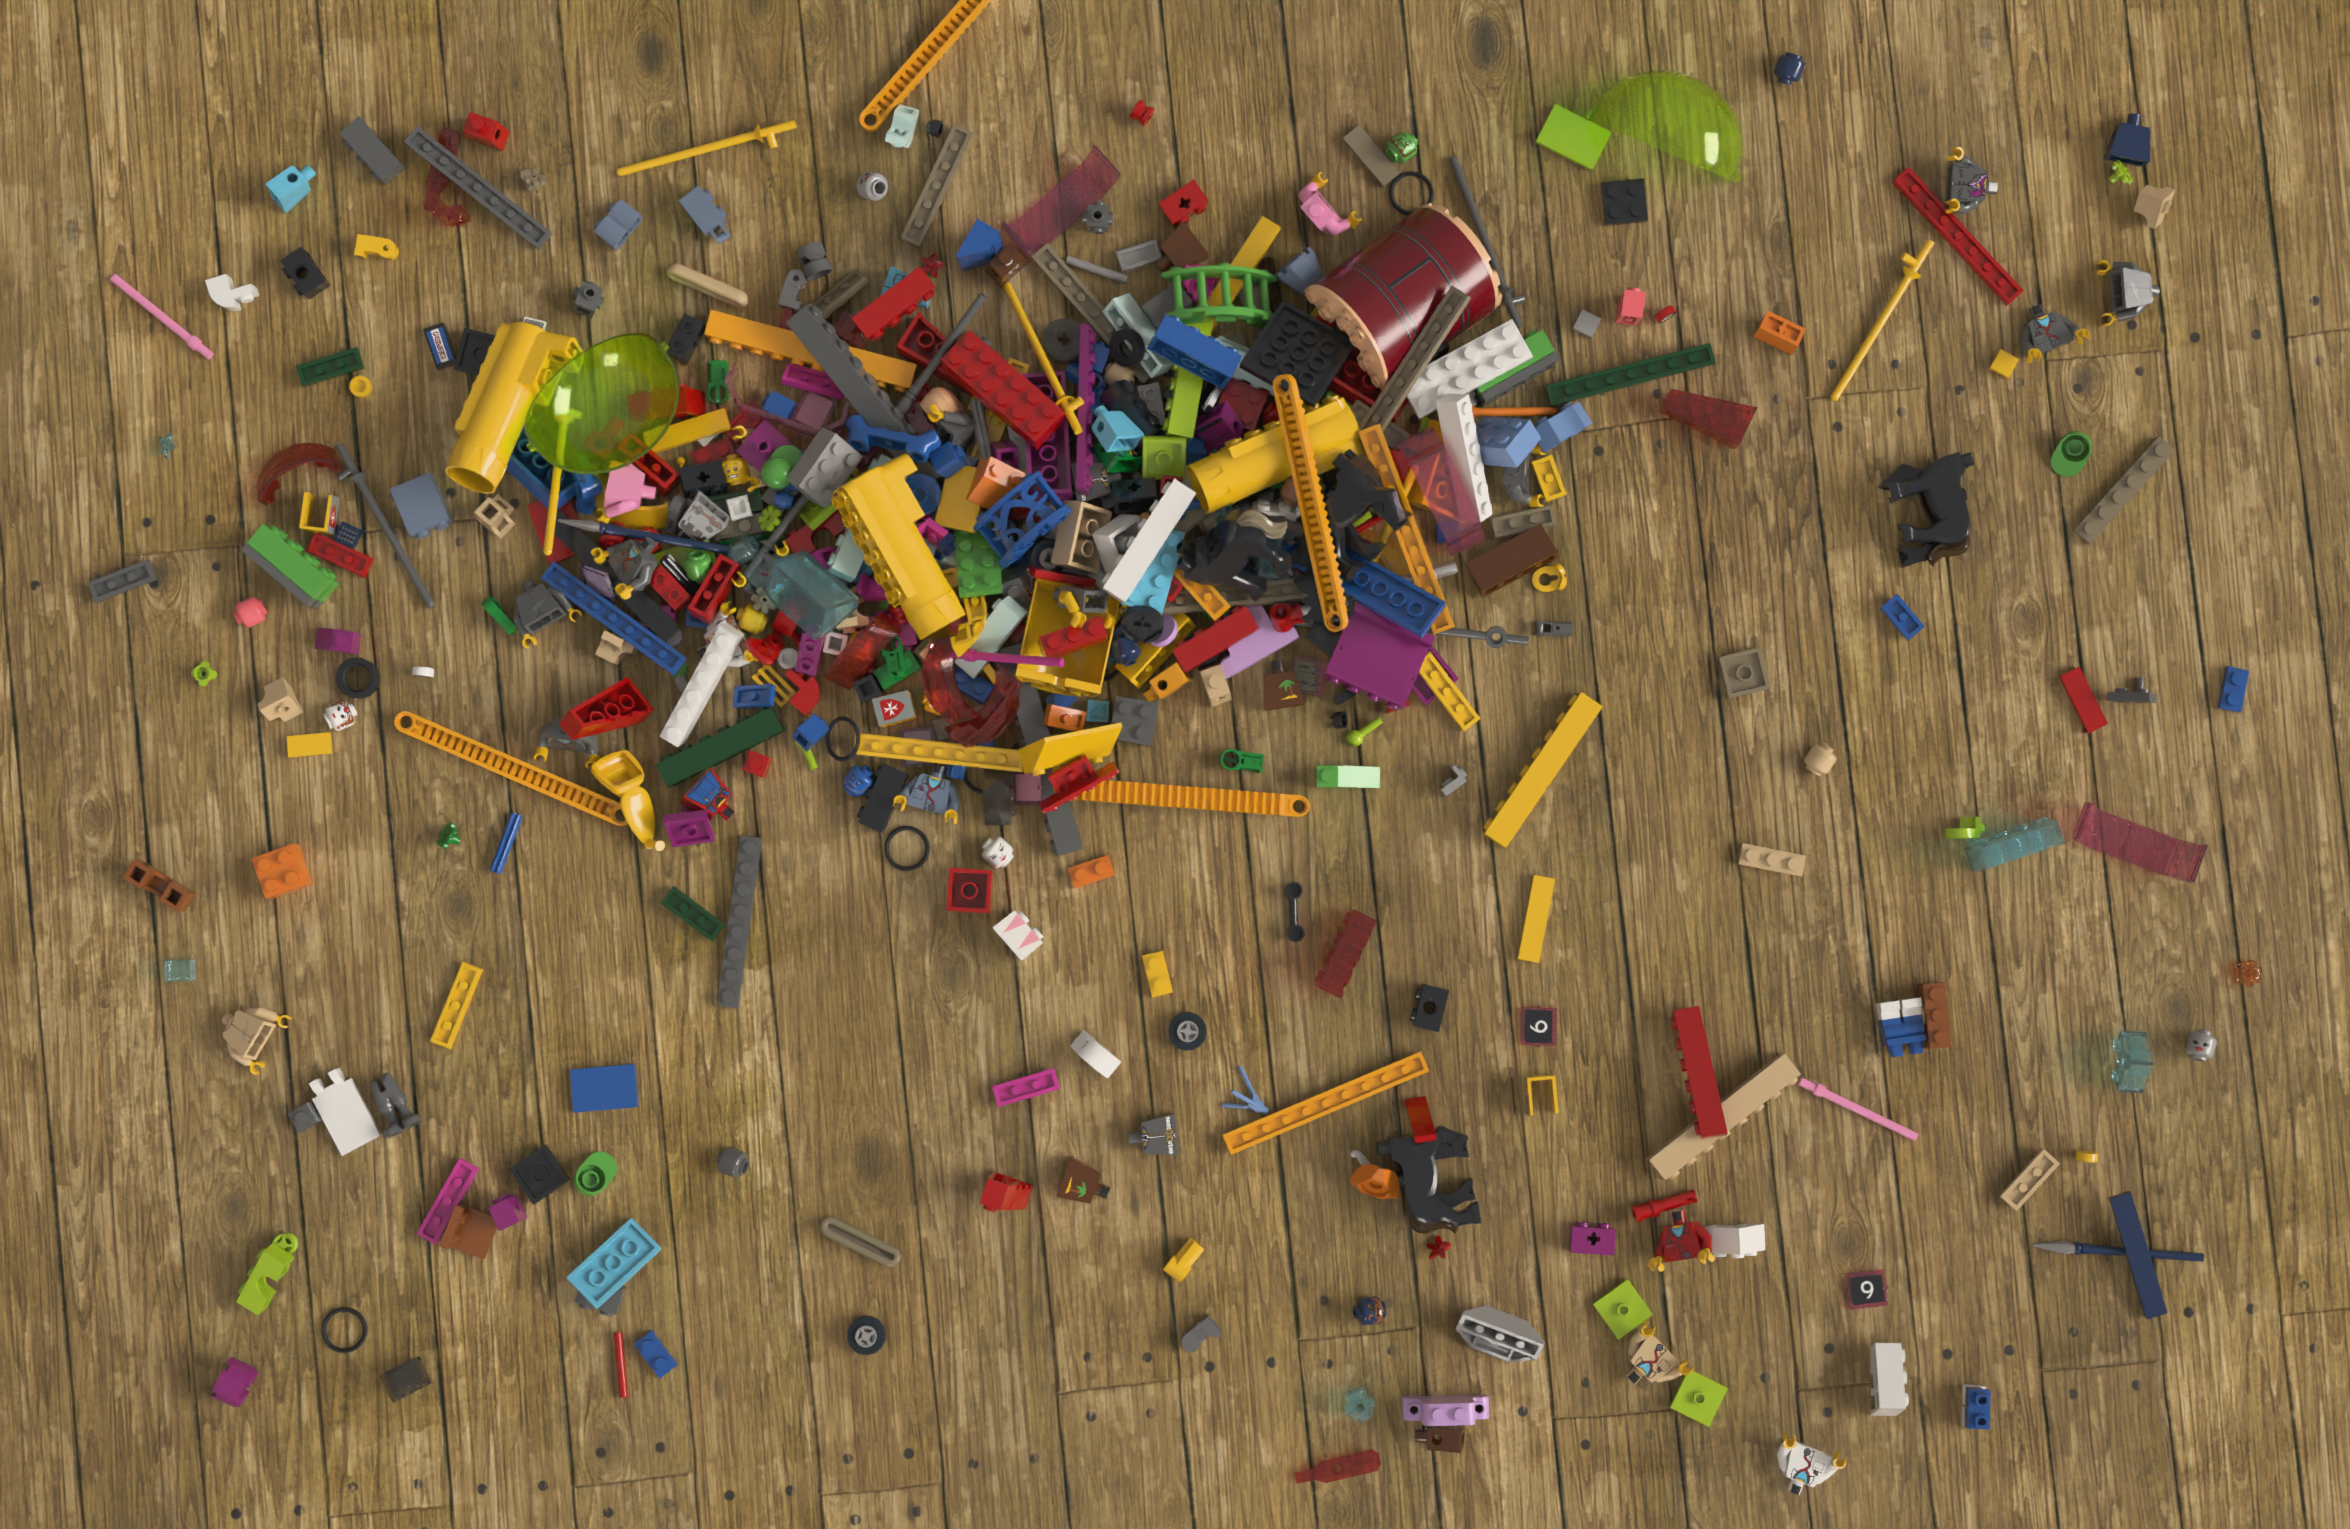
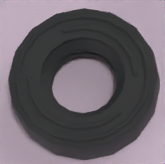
[1109,328,1145,367]

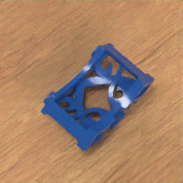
[973,471,1071,569]

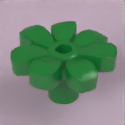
[436,822,461,849]

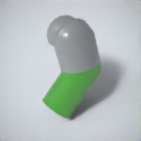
[674,663,689,693]

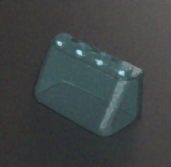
[766,550,859,640]

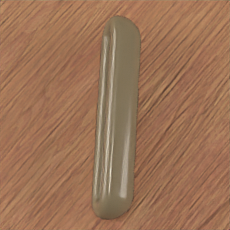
[819,1216,901,1267]

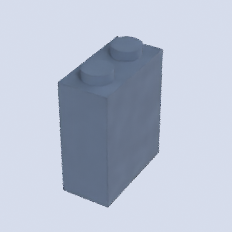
[390,472,454,540]

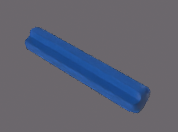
[490,812,523,874]

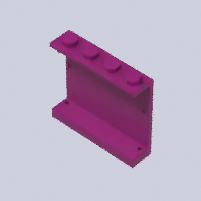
[1323,602,1435,711]

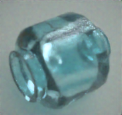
[728,535,760,567]

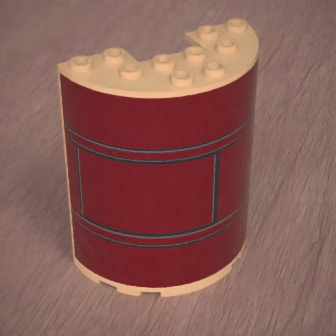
[1304,203,1502,391]

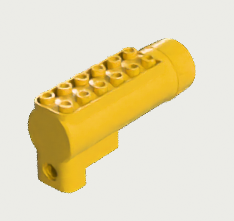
[445,322,584,494]
[1186,395,1369,514]
[831,453,966,640]

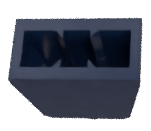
[2104,113,2150,167]

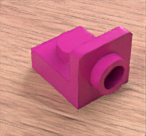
[917,517,949,549]
[857,574,887,602]

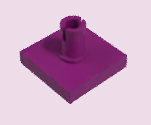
[736,419,797,473]
[664,805,715,847]

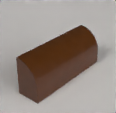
[1466,524,1558,598]

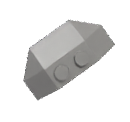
[1456,1305,1545,1362]

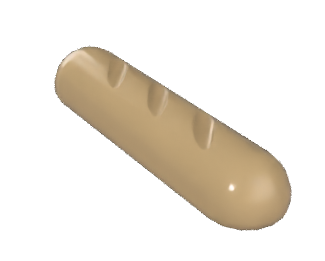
[667,263,748,309]

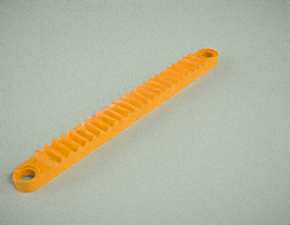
[859,0,992,132]
[1273,374,1348,632]
[394,711,628,826]
[1053,780,1310,817]

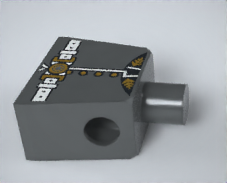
[1071,463,1122,504]
[1129,1113,1178,1156]

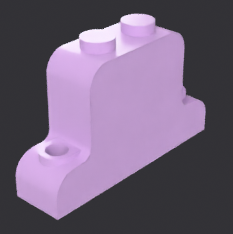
[1219,605,1299,680]
[1402,1395,1489,1426]

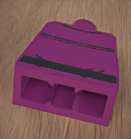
[1194,401,1244,450]

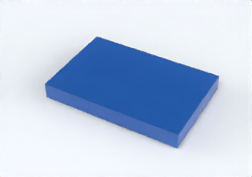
[570,1064,639,1113]

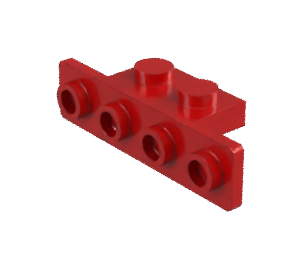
[1039,754,1119,814]

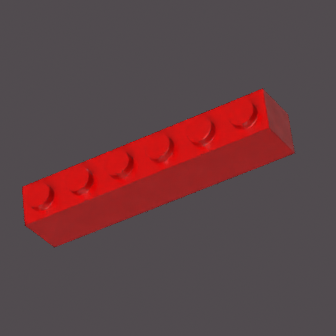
[1670,1006,1728,1140]

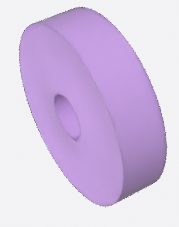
[1150,614,1178,647]

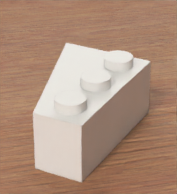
[1871,1343,1909,1416]

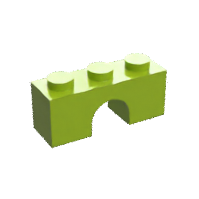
[236,1243,294,1315]

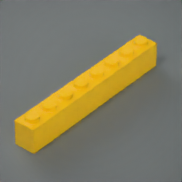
[1483,692,1603,848]

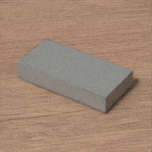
[1116,239,1162,273]

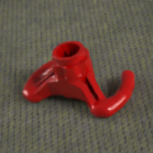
[745,629,801,666]

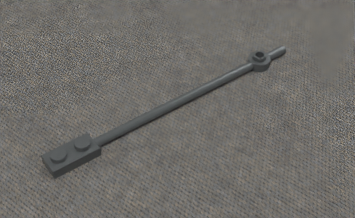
[1271,602,1529,648]

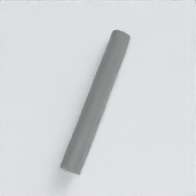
[1065,256,1128,284]

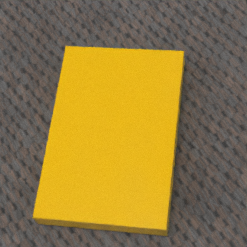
[935,466,983,534]

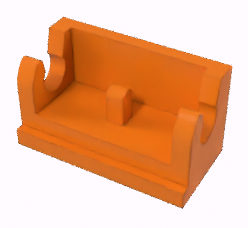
[1753,310,1806,355]

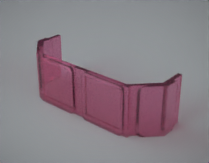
[1002,144,1121,258]
[725,363,850,439]
[1395,427,1485,556]
[2072,802,2208,883]

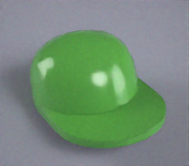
[2051,431,2092,477]
[761,445,802,490]
[573,1152,617,1197]

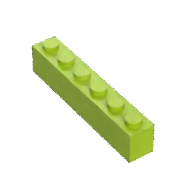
[1162,318,1214,444]

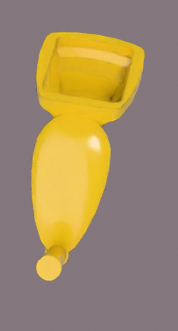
[591,750,665,851]

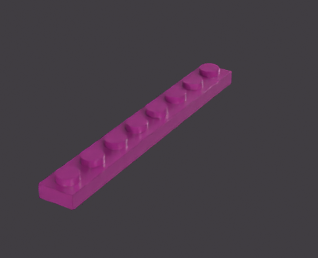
[1076,324,1096,495]

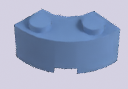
[1535,402,1593,452]

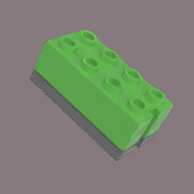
[1473,329,1560,408]
[241,524,340,609]

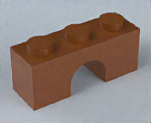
[122,859,197,912]
[1917,982,1952,1049]

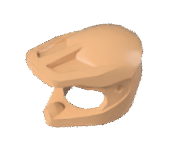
[919,387,965,426]

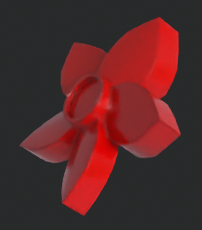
[921,252,945,278]
[1426,1235,1451,1260]

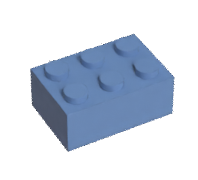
[1476,416,1541,468]

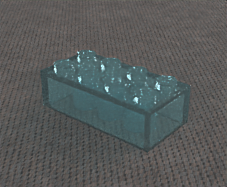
[1964,816,2065,871]

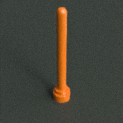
[1472,406,1557,418]

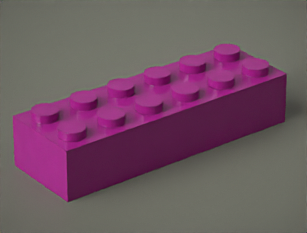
[1022,371,1073,503]

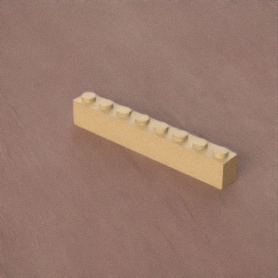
[1646,1053,1801,1180]

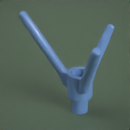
[1221,1066,1269,1115]

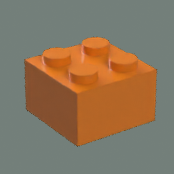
[251,844,313,899]

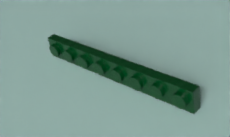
[1545,343,1716,407]

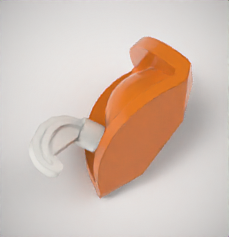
[1349,1150,1400,1199]

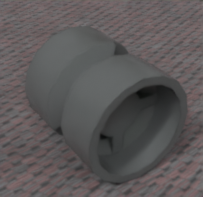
[796,242,832,280]

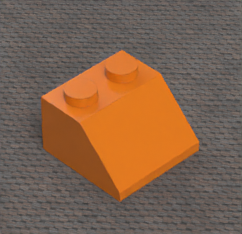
[966,456,1027,516]

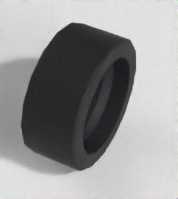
[336,657,380,699]

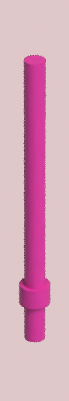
[950,649,1064,667]

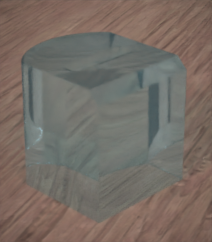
[164,959,196,982]

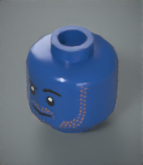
[842,765,874,797]

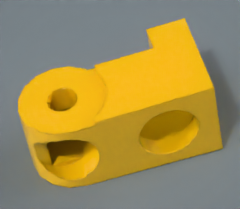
[354,234,399,260]

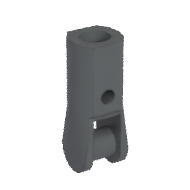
[1533,621,1573,636]

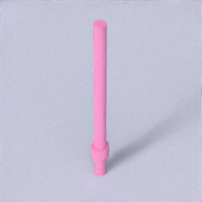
[110,274,214,360]
[1798,1077,1918,1141]

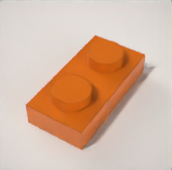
[1043,703,1087,731]
[1068,855,1115,889]

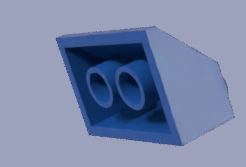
[956,219,1004,271]

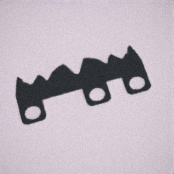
[1291,516,1355,621]

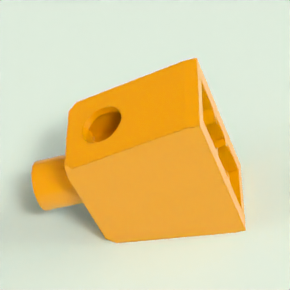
[1143,662,1194,702]

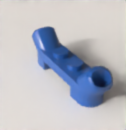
[845,415,941,463]

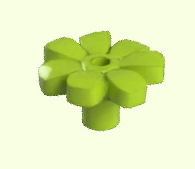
[2109,160,2133,184]
[758,505,782,532]

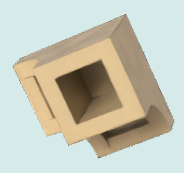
[2134,185,2175,229]
[474,494,515,540]
[834,601,871,634]
[595,631,638,665]
[258,677,303,722]

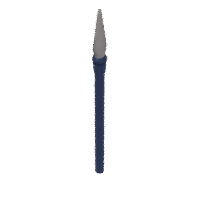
[558,519,729,554]
[2032,1240,2204,1262]

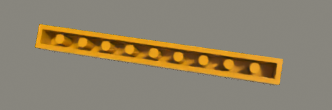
[704,310,918,394]

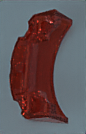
[256,443,343,506]
[824,612,902,690]
[922,635,982,725]
[944,663,1021,748]

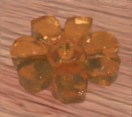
[2234,960,2263,987]

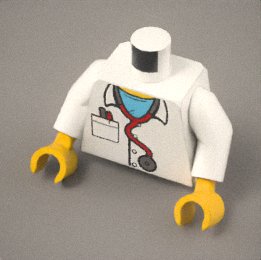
[1777,1433,1847,1495]

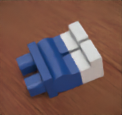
[1875,997,1926,1057]

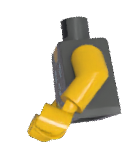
[1053,585,1116,629]

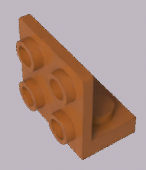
[439,1203,497,1259]

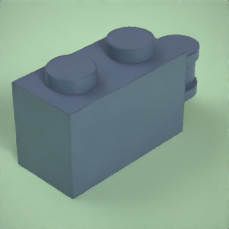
[679,185,731,245]

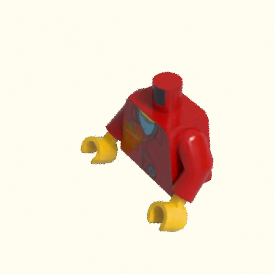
[1648,1210,1715,1272]

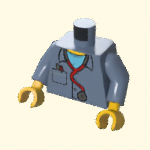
[892,763,959,824]

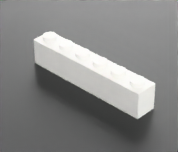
[1436,394,1492,523]
[1101,478,1196,604]
[660,623,745,747]

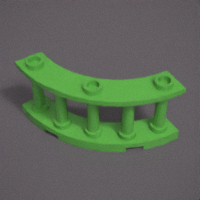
[1162,263,1277,330]

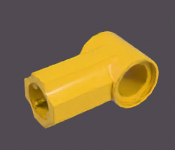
[1163,1238,1204,1283]

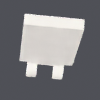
[309,1068,382,1156]

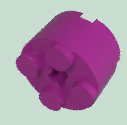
[211,1357,259,1408]

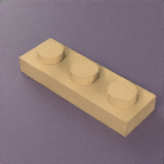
[1737,843,1806,877]
[1999,1148,2060,1211]

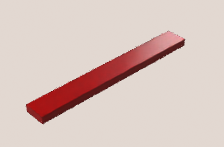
[1892,166,2024,306]

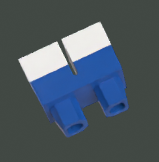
[1961,1384,1991,1430]

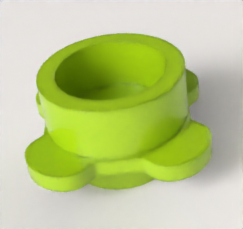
[191,661,217,687]

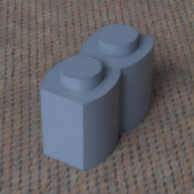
[594,199,643,251]

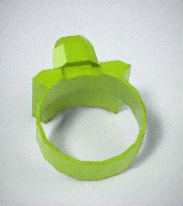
[1944,817,1985,839]

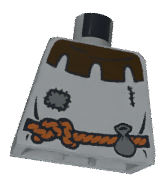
[678,491,730,542]

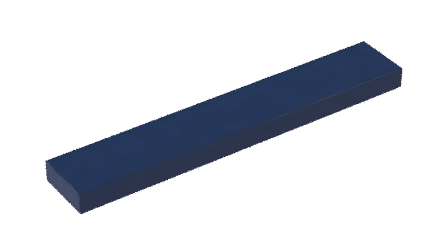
[2108,1191,2168,1320]

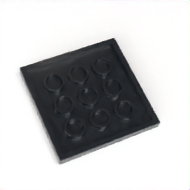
[1239,300,1355,408]

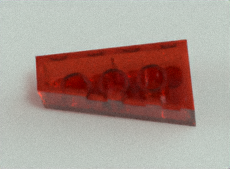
[1658,389,1758,449]
[1314,909,1377,998]

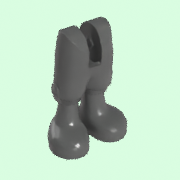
[369,1072,422,1139]

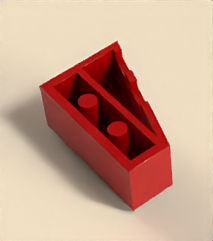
[627,384,706,423]

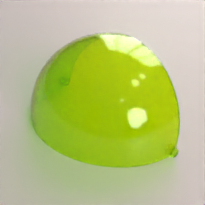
[1585,70,1744,183]
[525,333,679,475]

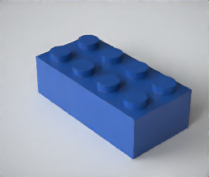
[1147,315,1242,390]

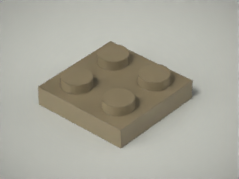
[1718,647,1771,699]

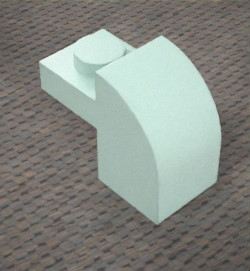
[885,104,919,148]

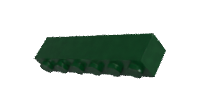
[656,707,785,788]

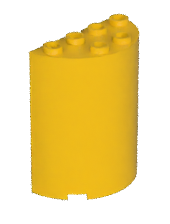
[1015,578,1120,697]

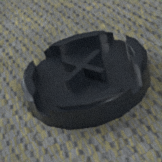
[1121,605,1164,643]

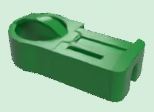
[707,360,730,405]
[481,596,518,635]
[880,634,906,679]
[1219,749,1264,773]

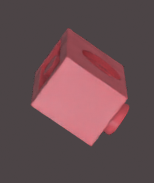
[1615,287,1646,326]

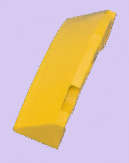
[593,470,669,530]
[942,567,987,657]

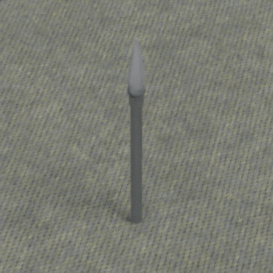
[896,293,987,415]

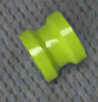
[273,1233,299,1254]

